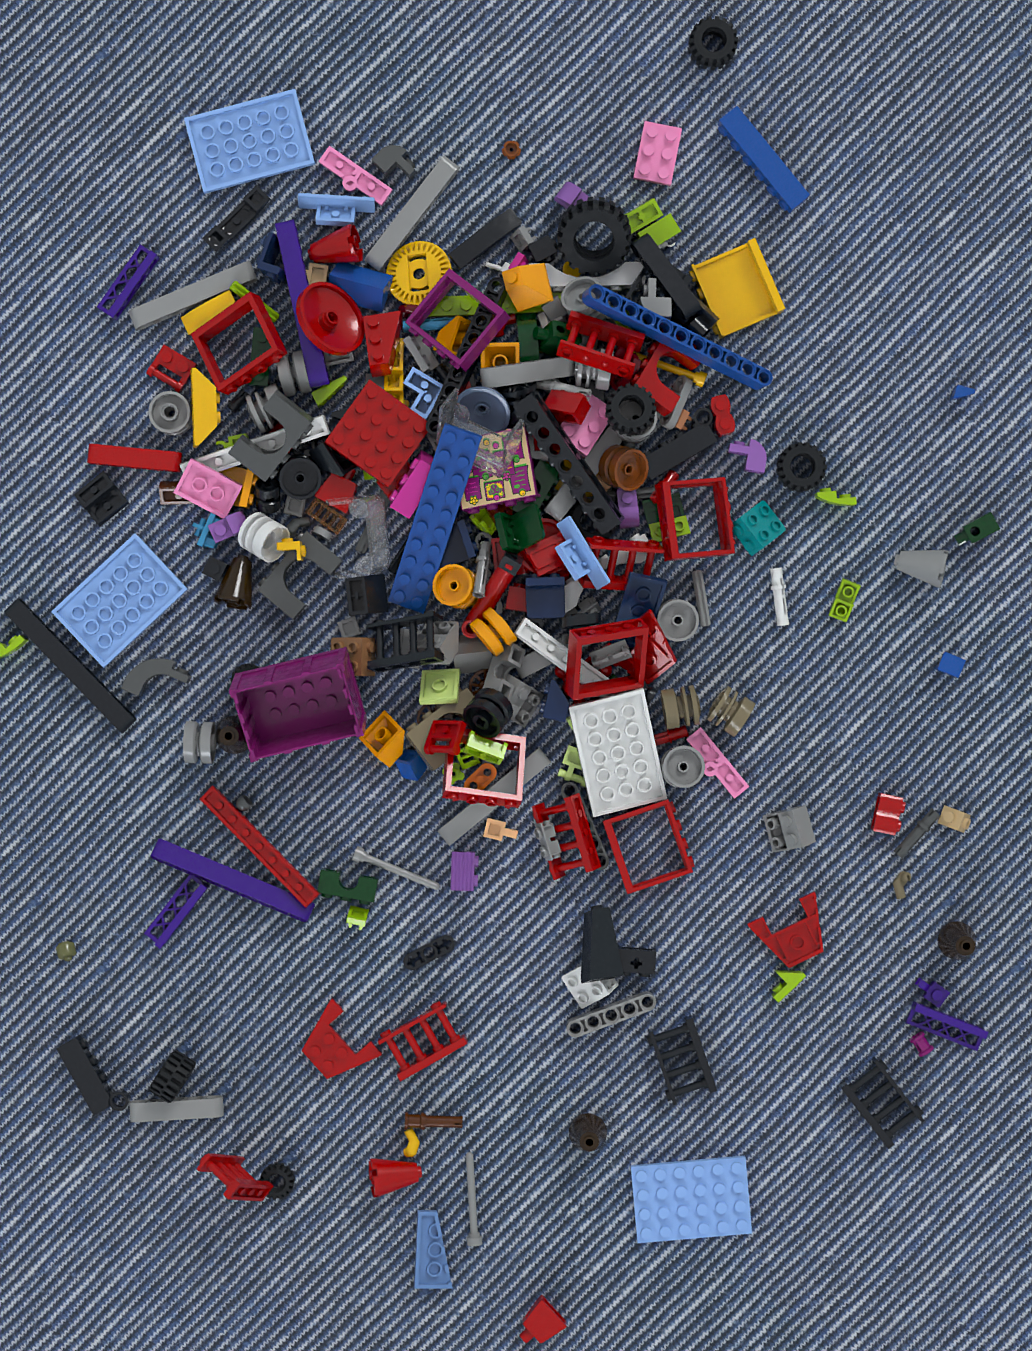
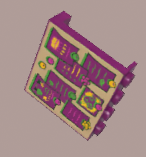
[461,426,541,514]

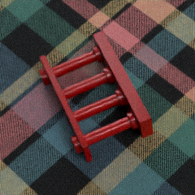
[556,310,646,380]
[578,536,665,590]
[532,793,601,880]
[378,1001,468,1082]
[196,1153,274,1201]

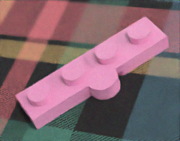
[318,146,393,206]
[686,727,749,799]

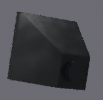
[309,441,357,477]

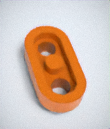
[464,763,497,790]

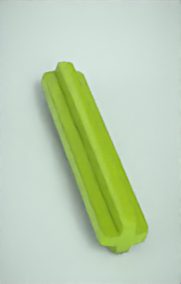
[229,281,280,322]

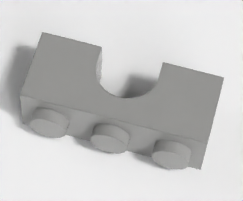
[483,642,526,701]

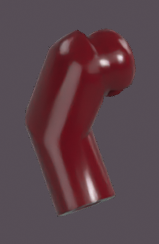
[398,304,418,318]

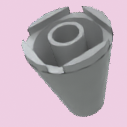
[894,550,949,588]

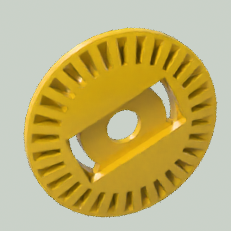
[386,241,452,305]

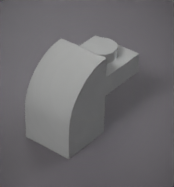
[638,278,672,320]

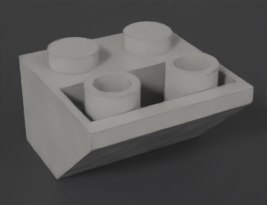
[417,621,459,665]
[506,674,544,728]
[763,805,816,852]

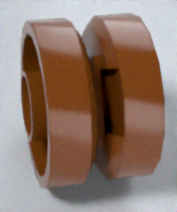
[598,444,649,491]

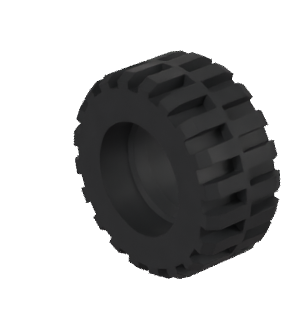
[557,197,631,276]

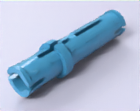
[403,317,455,333]

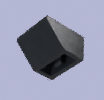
[345,574,389,616]

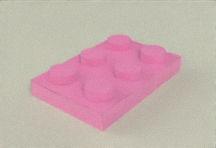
[633,121,682,186]
[561,395,608,458]
[173,458,243,518]

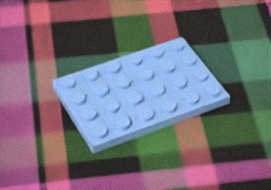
[184,89,315,194]
[51,533,188,668]
[631,1155,752,1243]

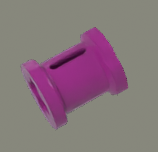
[909,1031,934,1057]

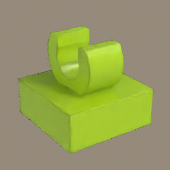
[346,905,369,930]

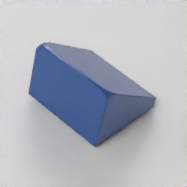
[950,384,976,401]

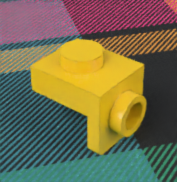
[277,538,306,561]

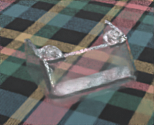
[436,388,524,477]
[326,494,391,579]

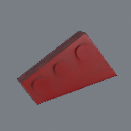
[363,310,403,378]

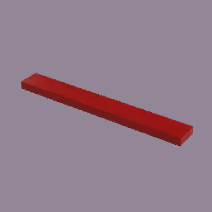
[200,785,320,908]

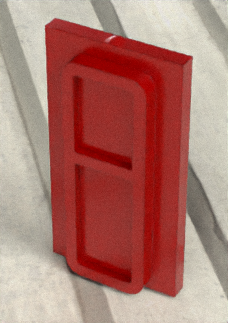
[524,532,566,577]

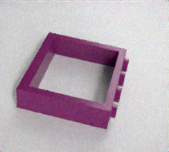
[405,268,510,372]

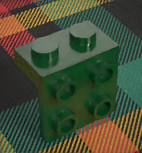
[494,503,545,554]

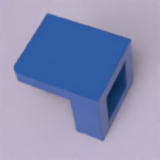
[934,652,966,678]
[395,749,427,781]

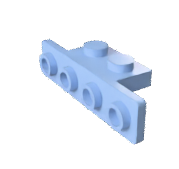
[298,193,375,226]
[555,516,610,590]

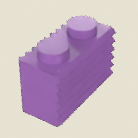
[451,851,479,891]

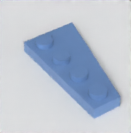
[414,1210,453,1289]

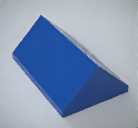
[329,263,394,313]

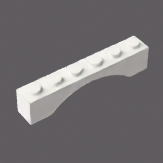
[529,262,645,293]
[564,533,656,613]

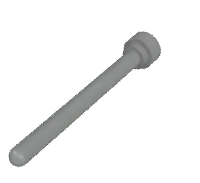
[352,846,440,890]
[466,1152,482,1246]

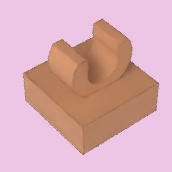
[674,409,692,430]

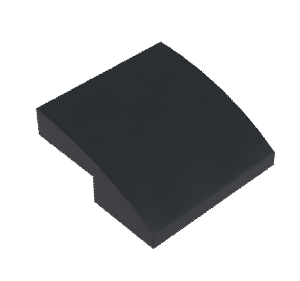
[74,471,129,527]

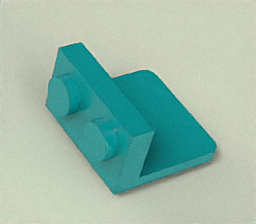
[732,500,786,556]

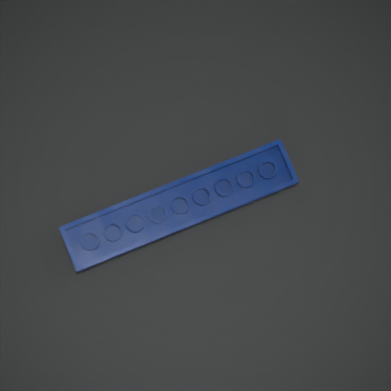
[388,423,482,614]

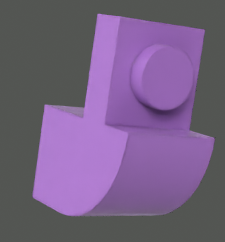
[554,182,589,209]
[727,439,767,474]
[616,489,639,529]
[208,511,246,544]

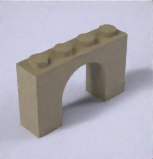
[404,687,474,771]

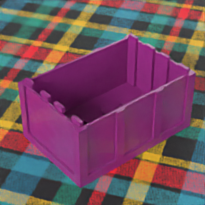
[229,647,367,763]

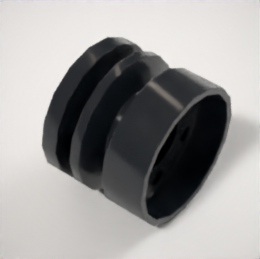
[497,381,539,425]

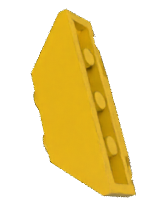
[190,368,221,448]

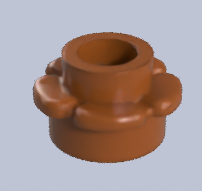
[502,141,521,160]

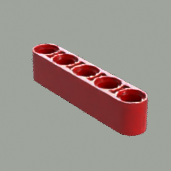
[87,444,182,472]

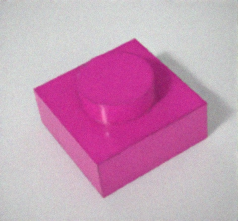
[508,252,529,269]

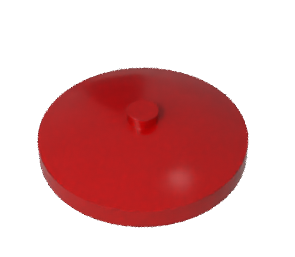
[296,282,365,356]

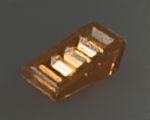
[305,497,348,535]

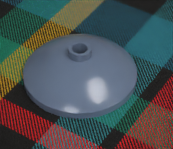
[452,387,510,435]

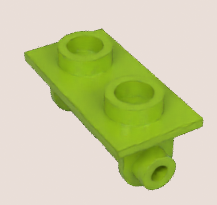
[649,515,691,542]

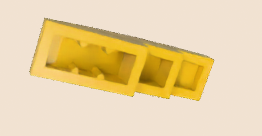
[384,338,404,404]

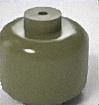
[56,941,77,961]

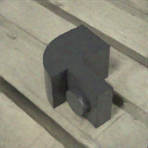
[372,145,416,179]

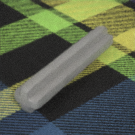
[692,570,711,627]

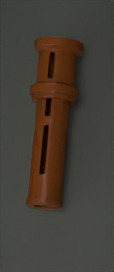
[404,1112,463,1130]

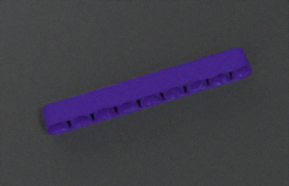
[275,219,330,388]
[150,839,315,923]

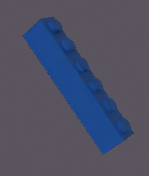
[718,106,810,213]

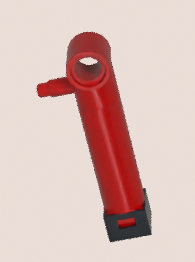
[461,551,524,638]

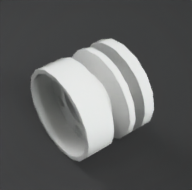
[238,512,290,563]

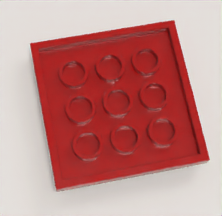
[324,379,428,488]

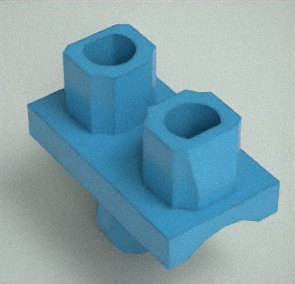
[192,513,221,549]

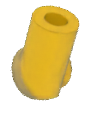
[403,1128,420,1157]

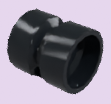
[255,478,281,514]

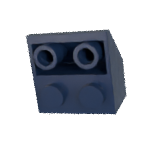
[539,679,569,722]

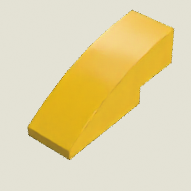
[181,290,236,335]

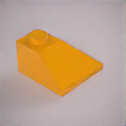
[502,263,554,312]
[433,315,480,355]
[480,342,519,368]
[359,710,405,768]

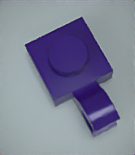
[915,978,950,1008]

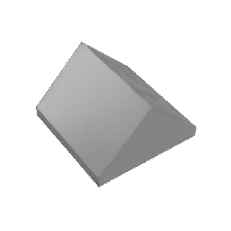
[454,635,492,674]

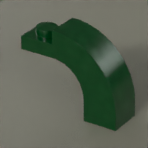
[516,313,540,362]

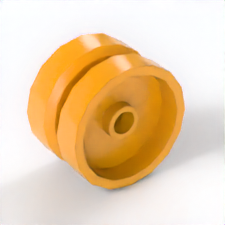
[432,564,478,610]
[469,607,517,657]

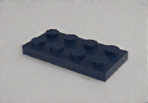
[609,572,668,648]

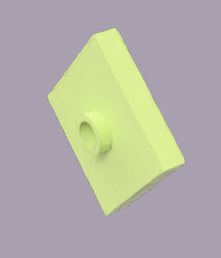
[419,668,461,705]

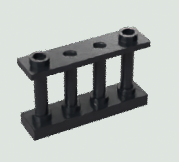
[366,610,444,673]
[646,1015,717,1105]
[839,1057,925,1149]

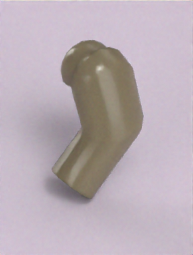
[893,871,911,899]

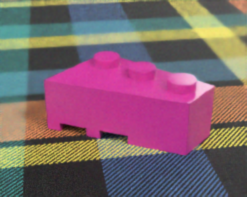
[389,450,434,519]

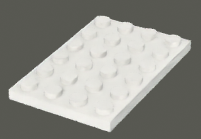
[568,688,667,817]

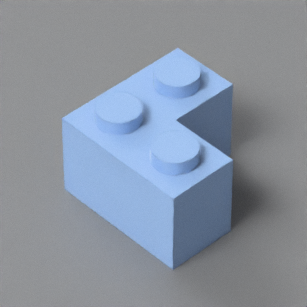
[403,367,443,420]

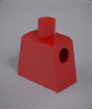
[314,469,358,515]
[519,1295,567,1344]

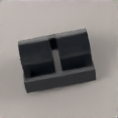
[670,295,719,337]

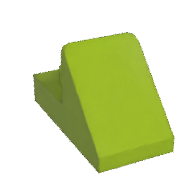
[771,970,806,1003]

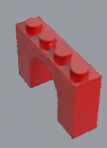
[630,328,700,416]

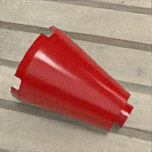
[308,224,363,263]
[369,1158,422,1198]

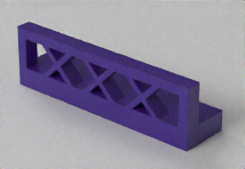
[97,244,160,321]
[144,875,210,949]
[905,1001,989,1051]

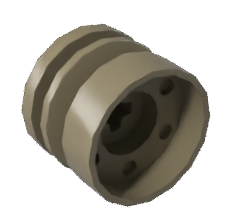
[660,685,701,730]
[706,686,756,737]

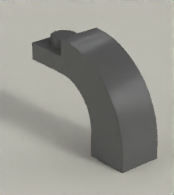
[121,658,192,696]

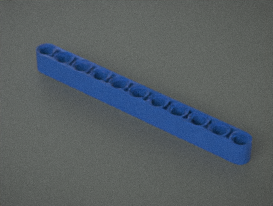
[582,284,773,390]

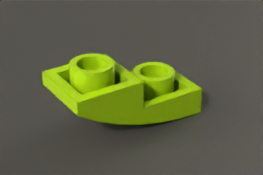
[815,488,857,506]
[828,578,861,622]
[0,635,29,658]

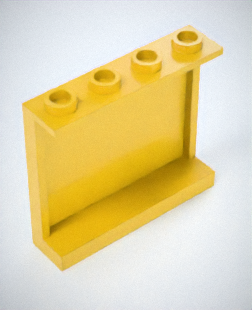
[689,238,785,339]

